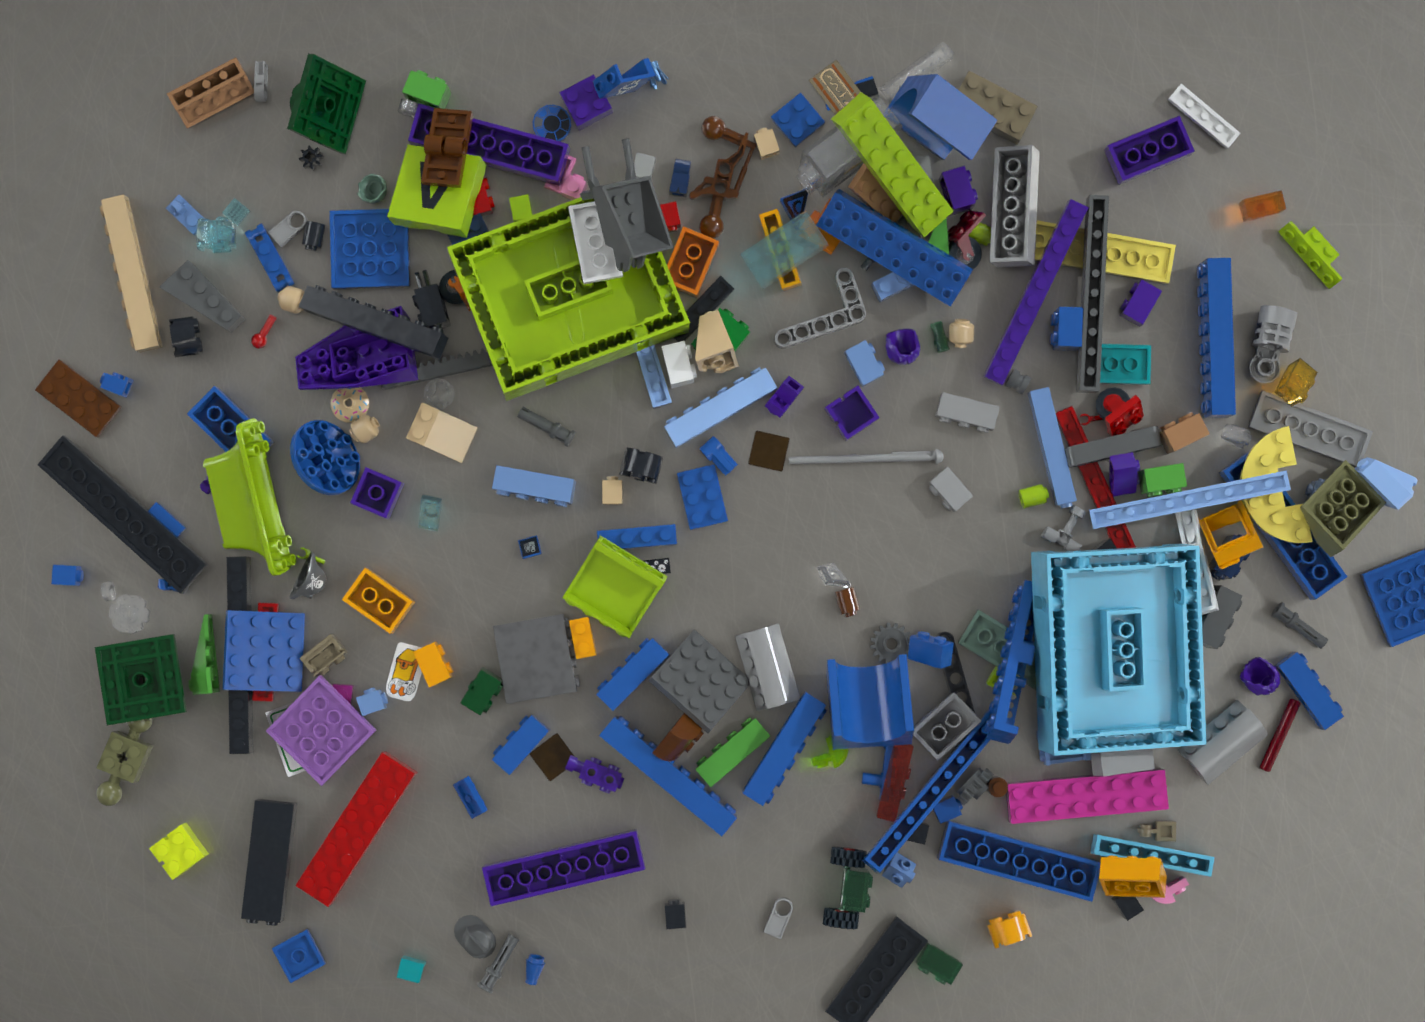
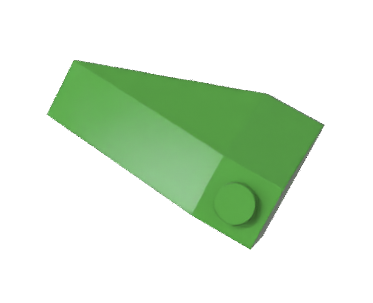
[189,614,220,695]

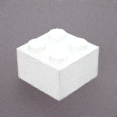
[662,341,697,388]

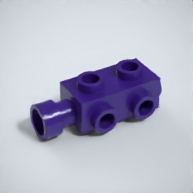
[565,755,625,794]

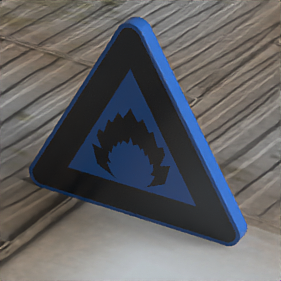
[780,189,809,230]

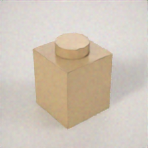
[754,128,780,160]
[602,476,623,505]

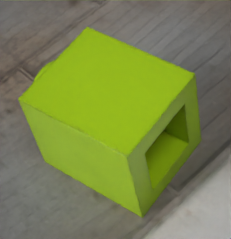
[509,194,533,222]

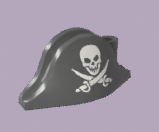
[289,551,326,599]

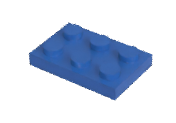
[677,464,728,530]

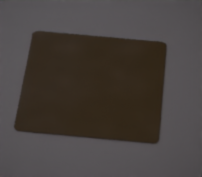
[748,431,790,472]
[530,733,574,781]

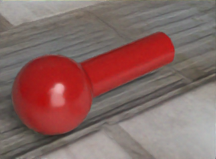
[251,314,277,349]

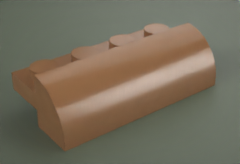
[167,57,254,129]

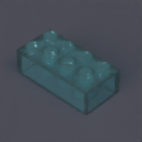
[740,210,829,289]

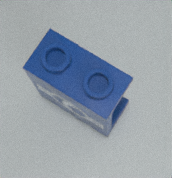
[592,58,656,99]

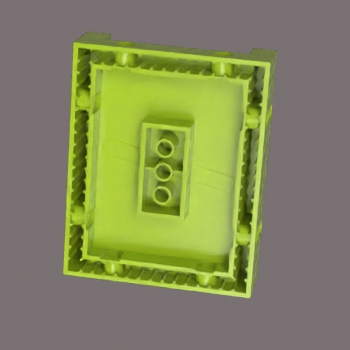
[447,197,690,401]

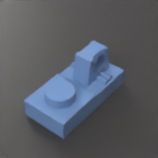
[166,195,208,236]

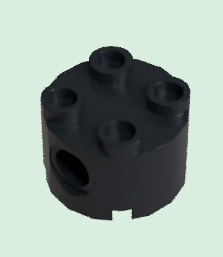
[169,316,203,358]

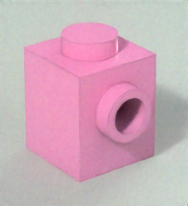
[561,174,587,200]

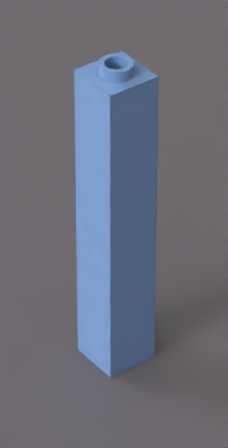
[1027,387,1077,509]

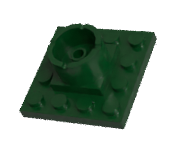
[287,53,366,154]
[95,634,187,726]

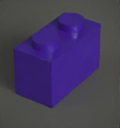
[1119,280,1162,327]
[1109,452,1140,497]

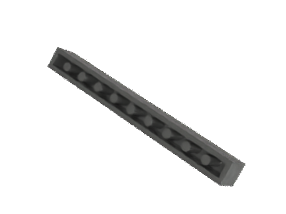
[1076,195,1109,393]

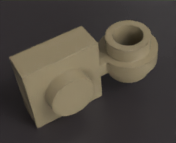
[1138,821,1176,842]

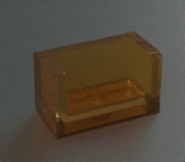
[1239,190,1286,222]

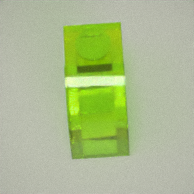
[810,735,848,769]

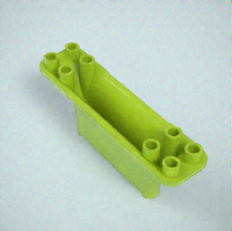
[203,418,296,576]

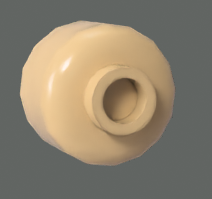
[278,286,305,314]
[948,319,974,348]
[349,414,380,443]

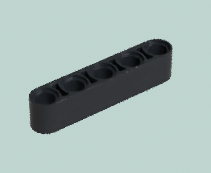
[936,632,975,713]

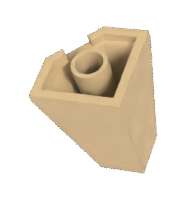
[695,310,739,373]

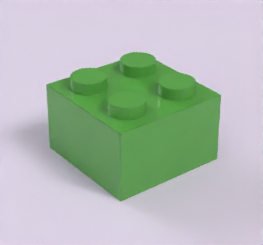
[402,70,451,109]
[1137,463,1187,497]

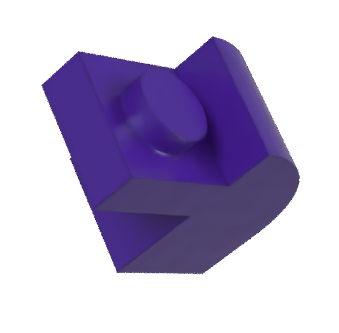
[765,376,804,418]

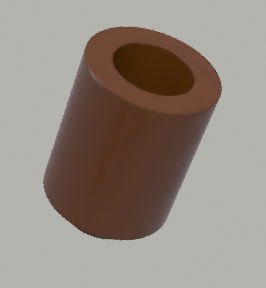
[835,587,860,617]
[986,776,1008,797]

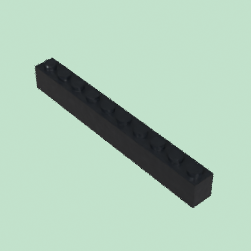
[226,556,254,754]

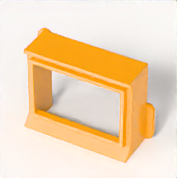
[1198,500,1263,569]

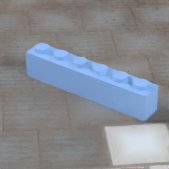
[664,367,777,448]

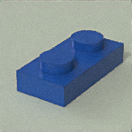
[453,776,488,819]

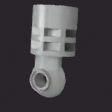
[1249,305,1297,384]

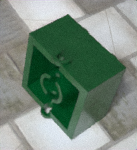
[460,667,503,715]

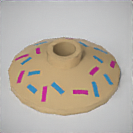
[331,387,369,423]

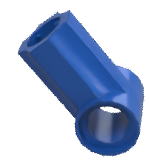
[699,436,738,476]

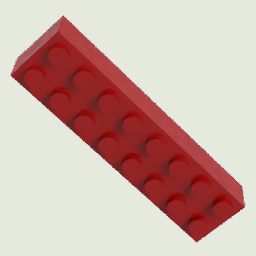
[295,751,418,907]

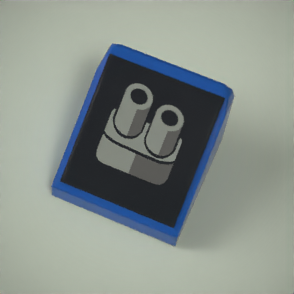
[518,535,542,559]

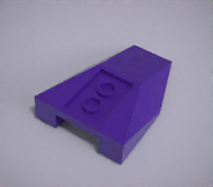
[295,306,418,390]

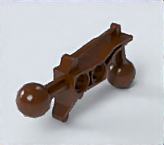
[689,116,757,239]

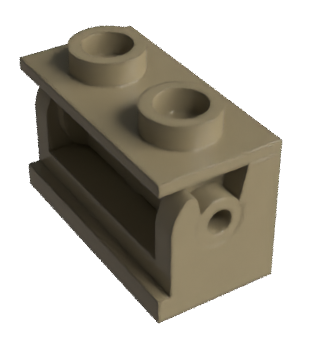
[300,634,348,677]

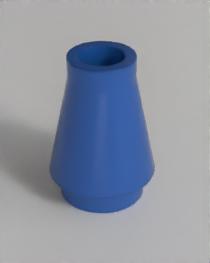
[525,954,545,985]

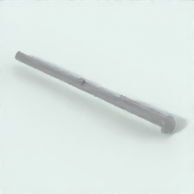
[789,449,943,464]

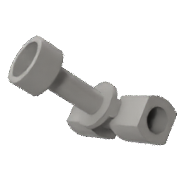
[1041,505,1086,551]

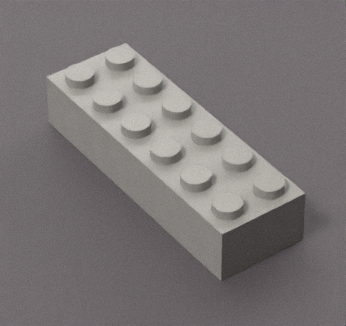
[990,145,1040,267]

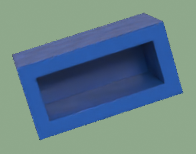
[908,631,954,669]

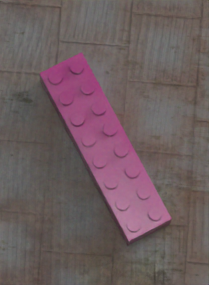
[1006,768,1169,824]

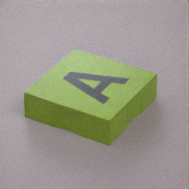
[387,144,487,238]

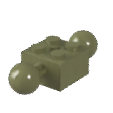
[96,718,154,806]

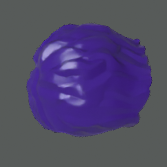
[885,329,920,365]
[1240,657,1280,696]

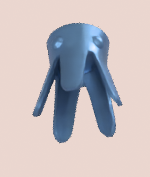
[650,61,669,89]

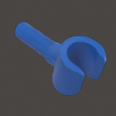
[158,579,184,594]

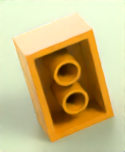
[342,568,415,634]
[1099,855,1167,898]

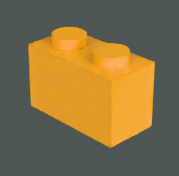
[569,617,597,659]
[413,642,454,687]

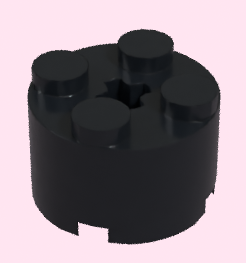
[619,447,663,484]

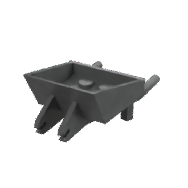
[580,138,673,272]

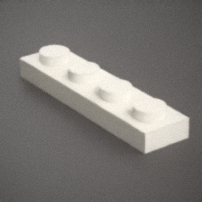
[1168,84,1241,149]

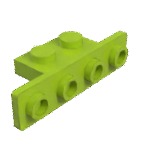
[1278,221,1342,289]

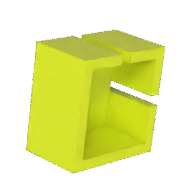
[149,823,209,880]

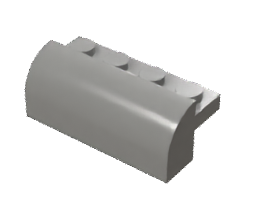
[735,624,800,711]
[1178,700,1268,785]

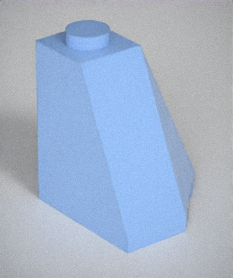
[1355,457,1418,510]

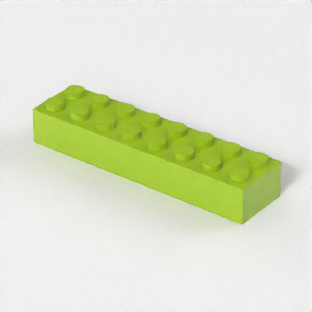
[831,92,953,237]

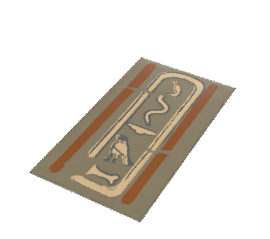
[809,60,861,115]

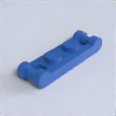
[245,223,295,293]

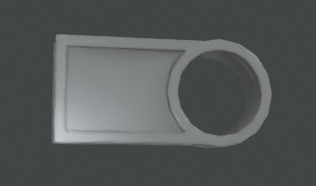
[254,61,268,102]
[269,211,307,247]
[764,897,793,939]

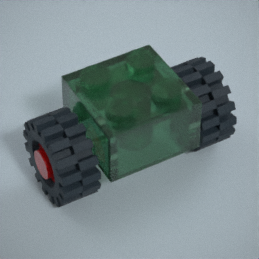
[822,847,873,930]

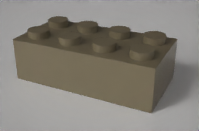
[959,71,1038,145]

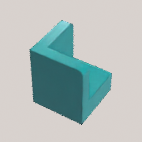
[396,956,426,983]

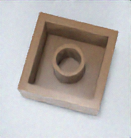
[1159,412,1210,454]

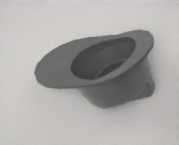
[454,915,496,959]

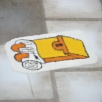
[386,642,422,701]

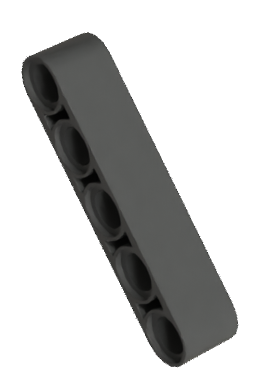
[1064,426,1163,468]

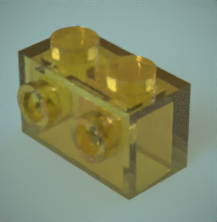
[1274,358,1318,407]

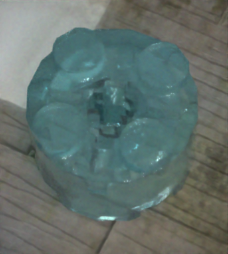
[196,217,236,253]

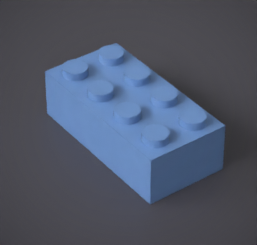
[492,465,576,507]

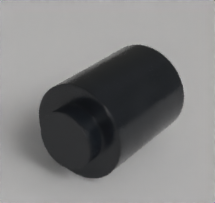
[302,221,325,251]

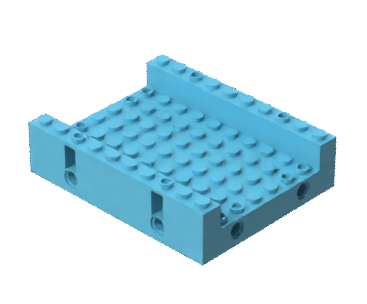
[1031,544,1206,756]

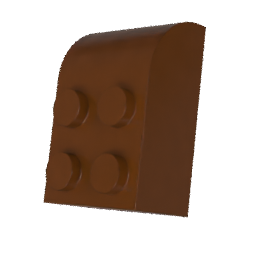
[652,713,704,761]

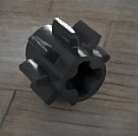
[299,145,324,171]

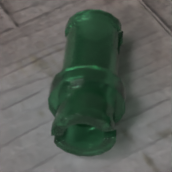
[930,321,950,353]

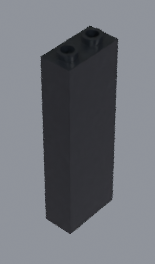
[241,799,297,926]

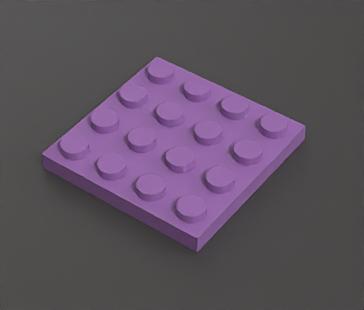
[266,675,376,786]

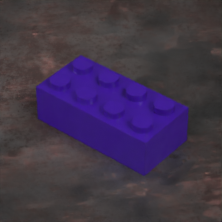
[1104,116,1195,185]

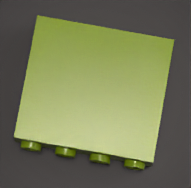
[562,535,668,638]

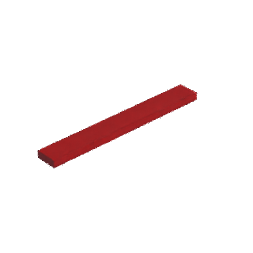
[1056,406,1136,549]

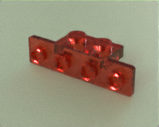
[876,744,914,822]

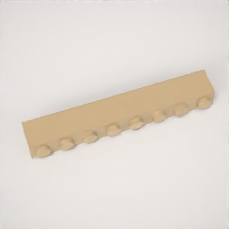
[100,194,163,353]

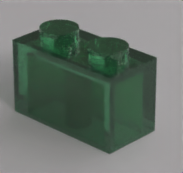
[916,942,963,985]

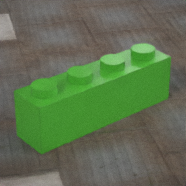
[695,717,770,787]

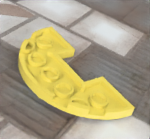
[1240,426,1313,543]

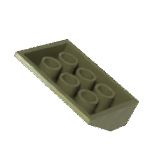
[1300,460,1386,557]

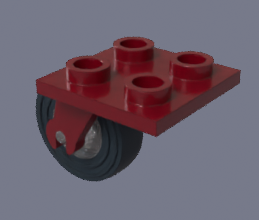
[948,210,986,269]

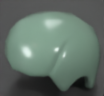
[357,174,387,204]

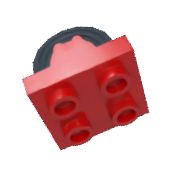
[1096,387,1144,436]

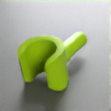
[297,547,325,565]

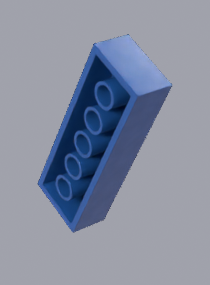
[742,691,827,806]

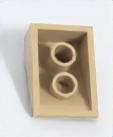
[406,403,478,463]

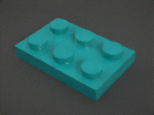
[1100,344,1151,385]

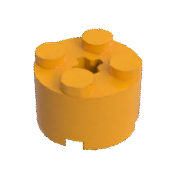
[987,910,1032,948]

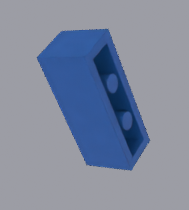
[492,715,550,775]

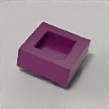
[333,684,354,705]

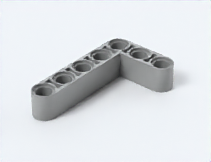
[774,268,866,349]

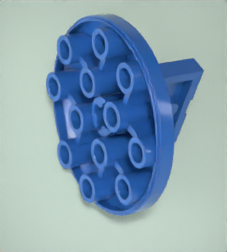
[290,420,360,495]

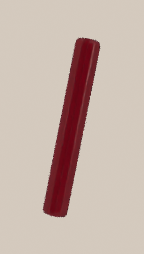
[1260,699,1301,772]

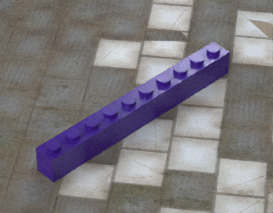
[983,199,1089,385]

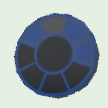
[533,104,571,142]

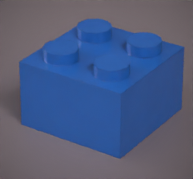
[1050,307,1083,351]

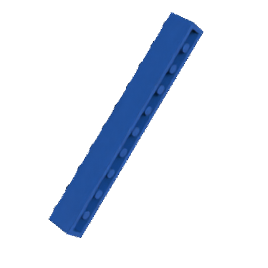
[862,710,991,873]

